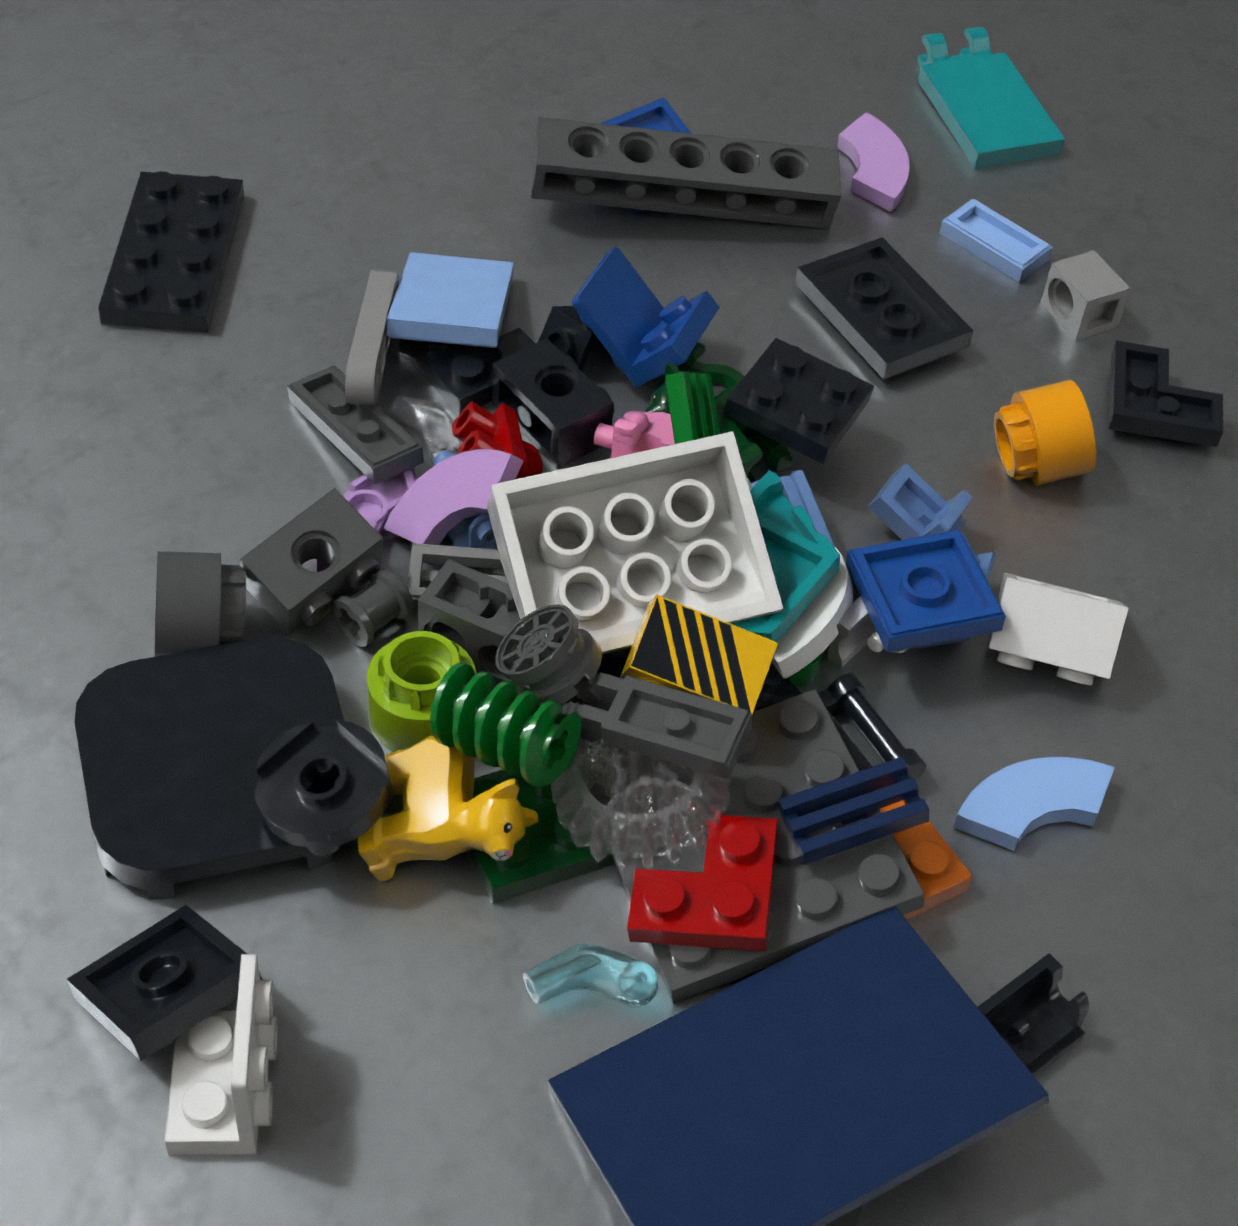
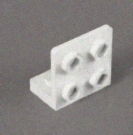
[165,954,278,1155]

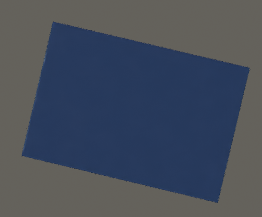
[548,907,1049,1226]

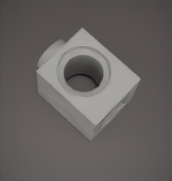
[1041,250,1130,341]

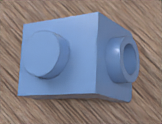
[867,463,973,540]

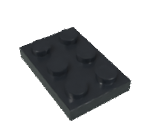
[795,237,974,379]

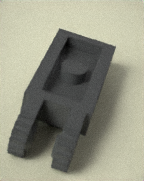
[561,672,752,780]

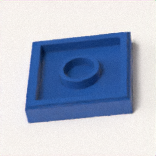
[846,530,1006,653]

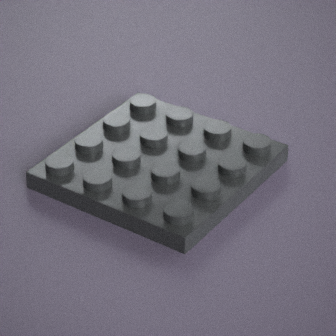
[580,689,924,1004]

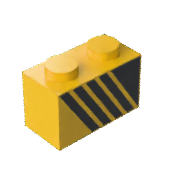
[621,594,778,714]

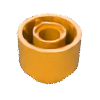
[994,379,1096,486]

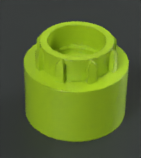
[367,631,476,752]

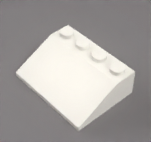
[486,431,784,654]

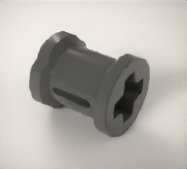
[332,569,413,647]

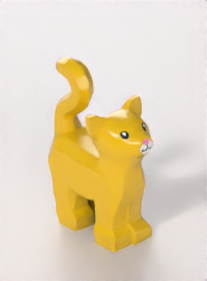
[358,736,538,881]

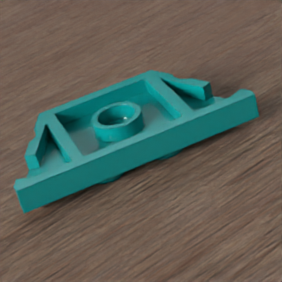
[732,470,840,642]

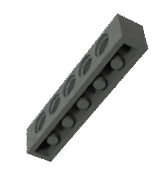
[531,117,841,229]

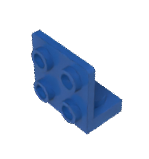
[571,247,720,388]

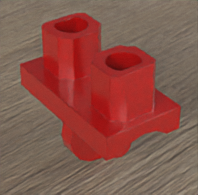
[451,402,543,479]

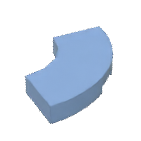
[953,757,1115,851]

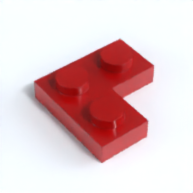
[627,814,778,952]

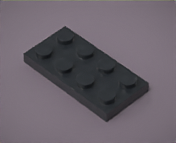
[98,171,244,333]

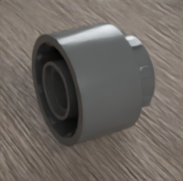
[155,551,246,656]

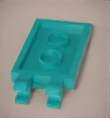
[917,26,1065,169]

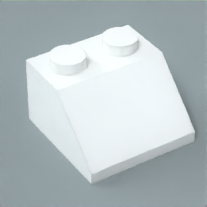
[987,573,1129,685]

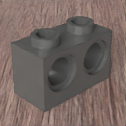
[418,559,521,684]

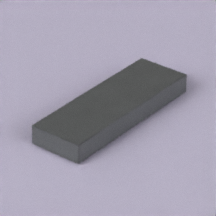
[287,365,424,484]

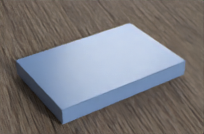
[386,252,514,348]

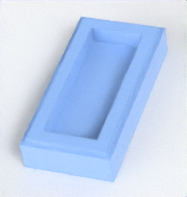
[939,199,1053,283]

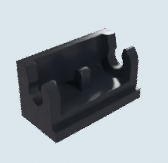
[978,953,1089,1077]

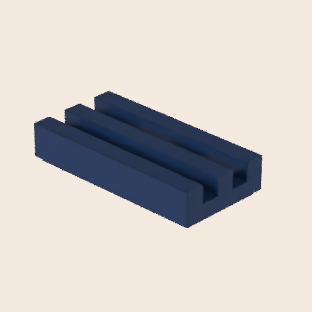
[778,756,930,865]

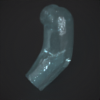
[523,943,658,1007]

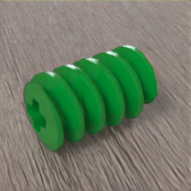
[430,662,581,788]

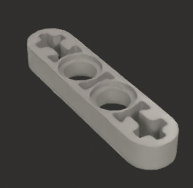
[345,270,399,406]

